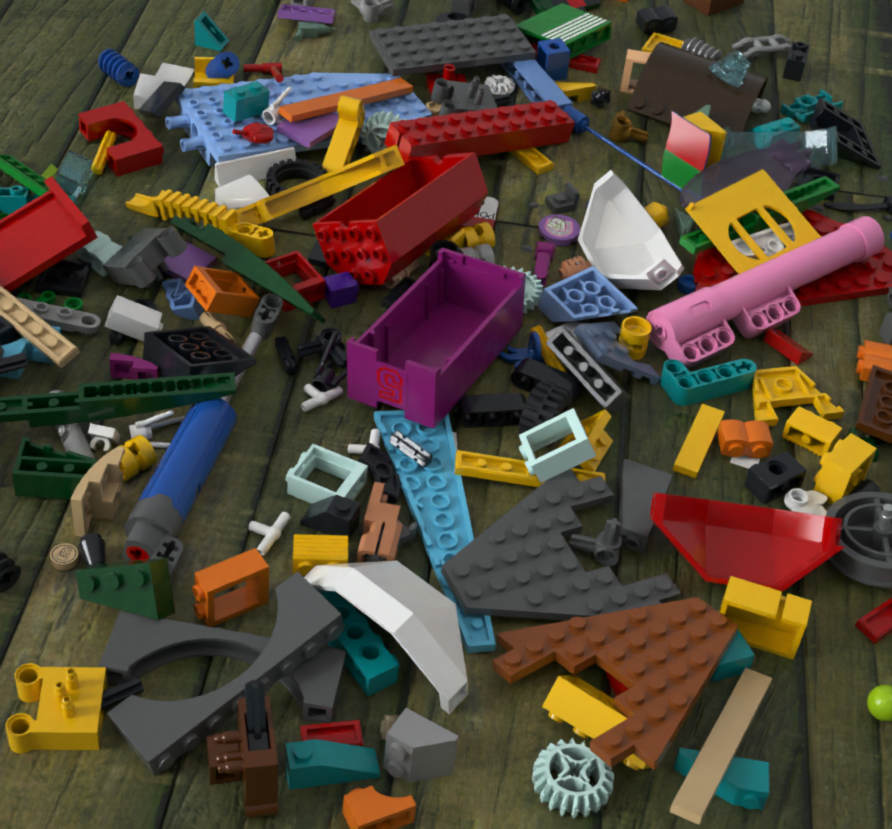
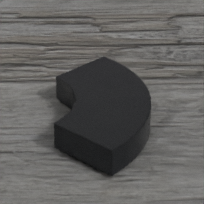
[358,442,400,504]

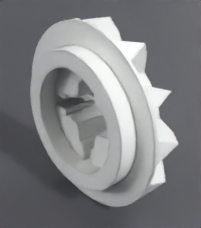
[484,75,515,95]

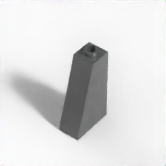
[619,459,673,554]

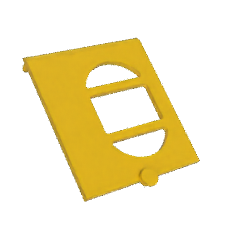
[685,169,821,274]

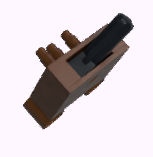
[215,680,278,819]

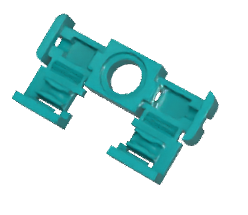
[780,90,843,123]

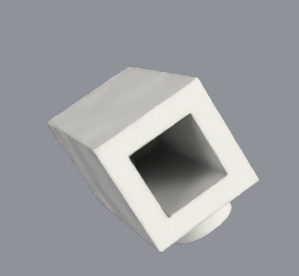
[105,295,163,342]

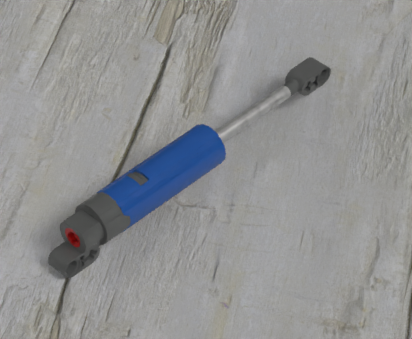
[122,294,283,581]

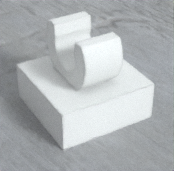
[88,423,121,453]

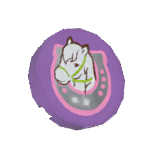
[538,214,581,246]

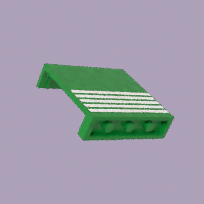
[516,3,612,60]

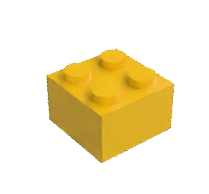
[813,433,877,504]

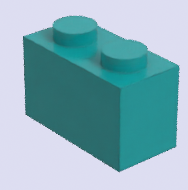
[223,81,270,122]

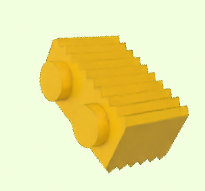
[782,406,842,457]
[292,534,348,576]

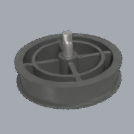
[826,492,892,588]

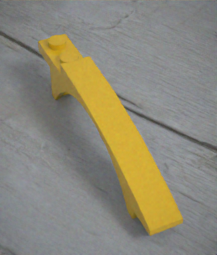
[236,144,405,225]

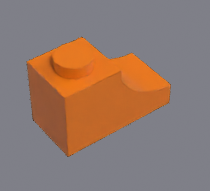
[343,785,416,829]

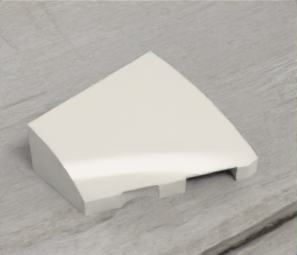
[133,73,170,109]
[215,174,269,211]

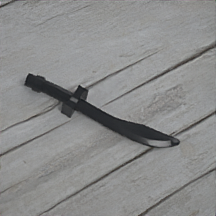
[823,195,892,215]

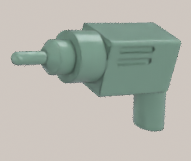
[294,22,337,42]
[674,207,696,237]

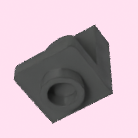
[545,182,580,214]

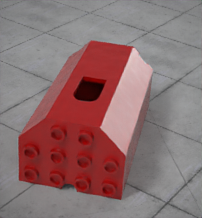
[312,152,488,285]

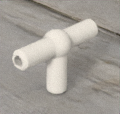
[301,384,343,412]
[348,429,381,455]
[248,512,291,556]

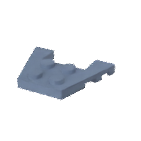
[574,322,661,385]

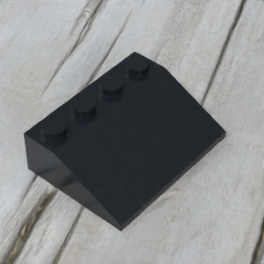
[143,326,257,377]

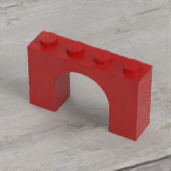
[78,101,164,177]

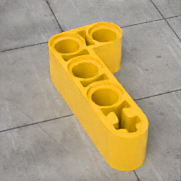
[322,95,365,173]

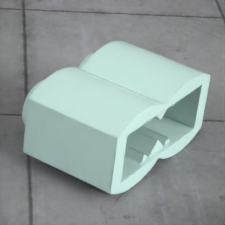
[76,231,122,276]

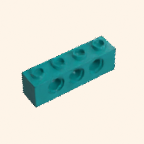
[321,591,400,697]

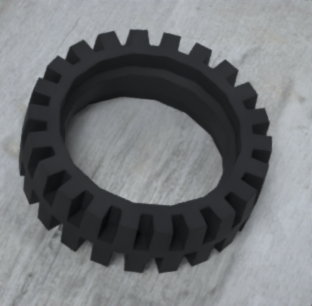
[266,158,327,210]

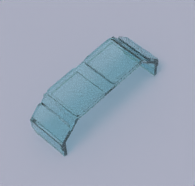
[720,126,837,169]

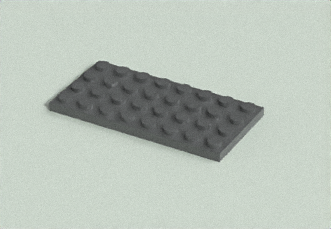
[369,14,536,76]

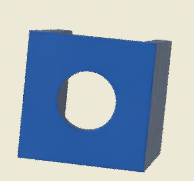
[536,38,571,81]

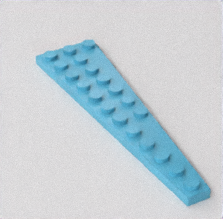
[374,410,496,653]

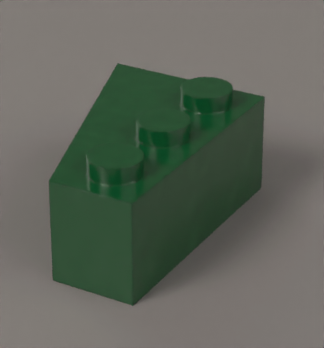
[12,436,98,499]

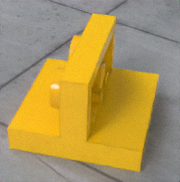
[557,409,613,472]

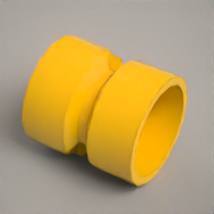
[456,222,495,249]
[618,316,652,360]
[119,435,157,482]

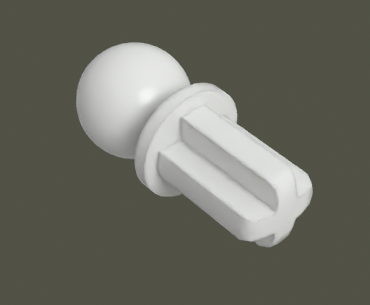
[751,98,771,114]

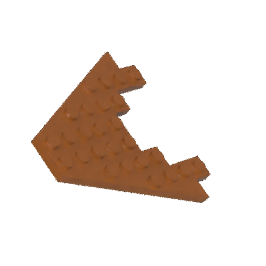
[492,597,738,770]

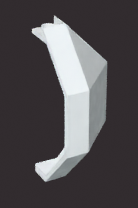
[578,170,685,290]
[304,561,469,715]

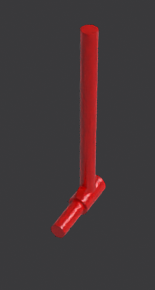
[243,63,284,83]

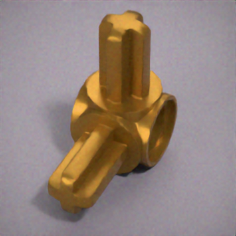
[609,110,649,143]

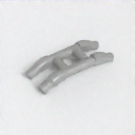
[732,34,791,61]

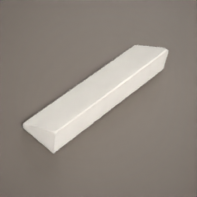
[215,147,296,187]

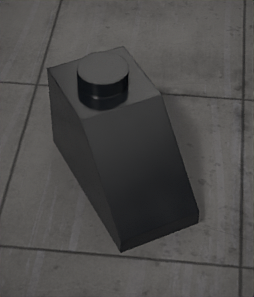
[300,495,361,542]

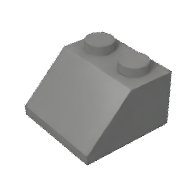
[383,708,459,782]

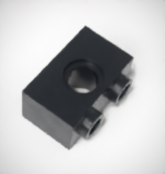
[744,452,807,505]

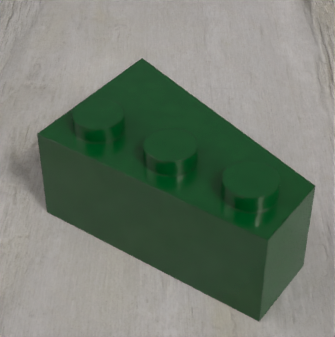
[75,557,175,620]

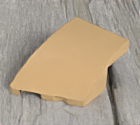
[71,446,125,537]

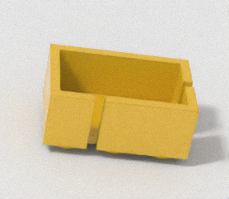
[719,576,812,660]

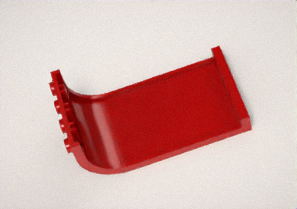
[0,176,98,292]

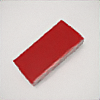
[763,328,813,365]

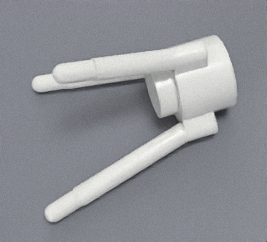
[262,87,292,125]
[129,410,185,448]

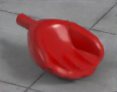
[232,122,274,144]

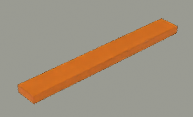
[278,78,413,123]

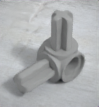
[351,0,394,23]

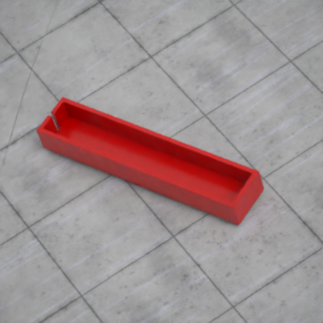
[384,100,575,162]

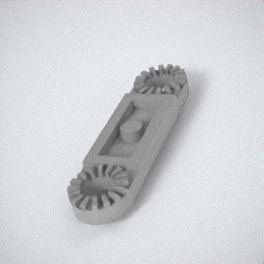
[17,298,101,335]

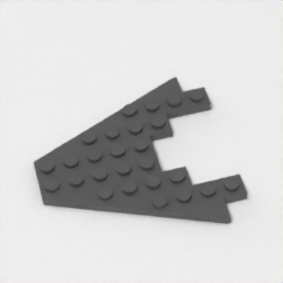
[441,469,681,621]

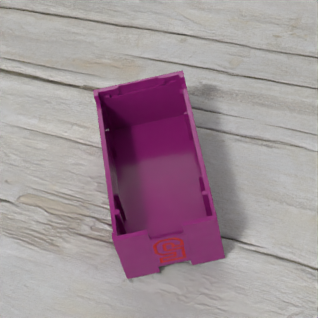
[347,248,526,429]

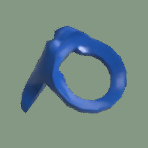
[498,331,545,369]

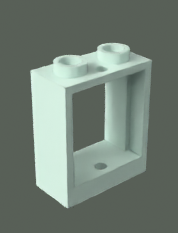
[519,408,596,483]
[285,444,368,504]

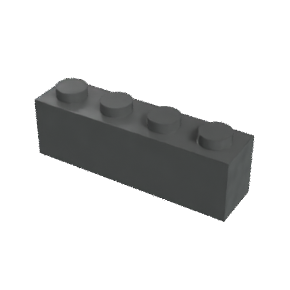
[546,326,632,414]

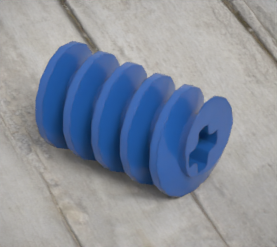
[98,48,140,87]
[206,51,239,79]

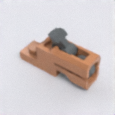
[357,482,418,563]

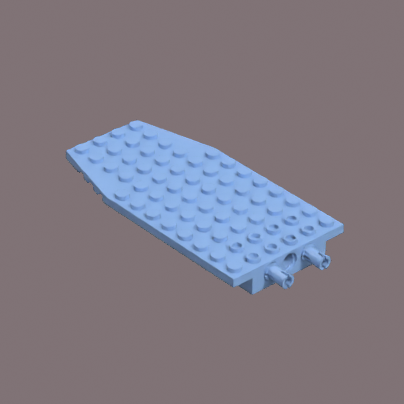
[166,72,432,166]

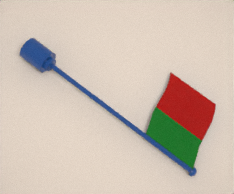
[563,105,711,202]

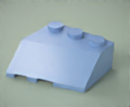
[538,266,638,322]

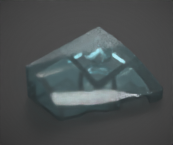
[709,50,751,87]

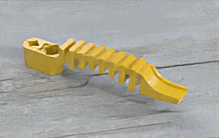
[125,189,276,258]

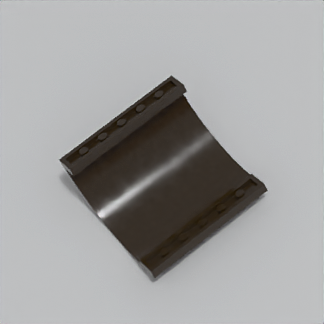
[627,42,768,148]

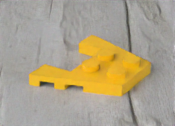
[752,366,845,426]

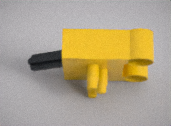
[6,663,144,754]

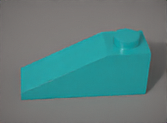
[285,739,380,790]
[674,747,769,810]

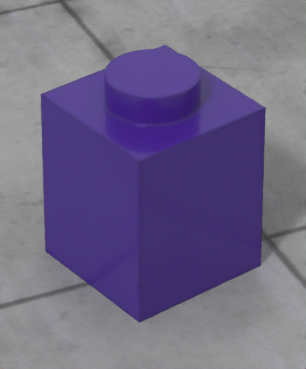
[323,271,359,309]

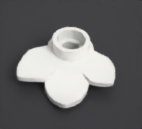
[784,488,828,516]

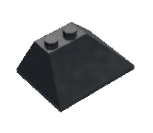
[809,98,881,170]

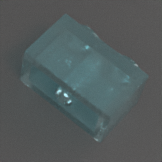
[55,149,93,198]

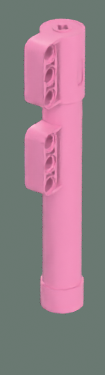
[646,216,885,369]

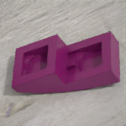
[109,353,159,380]

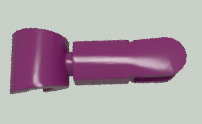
[534,241,556,288]

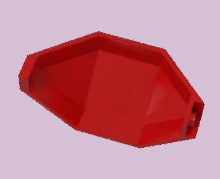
[649,492,845,592]

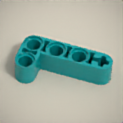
[659,359,757,406]

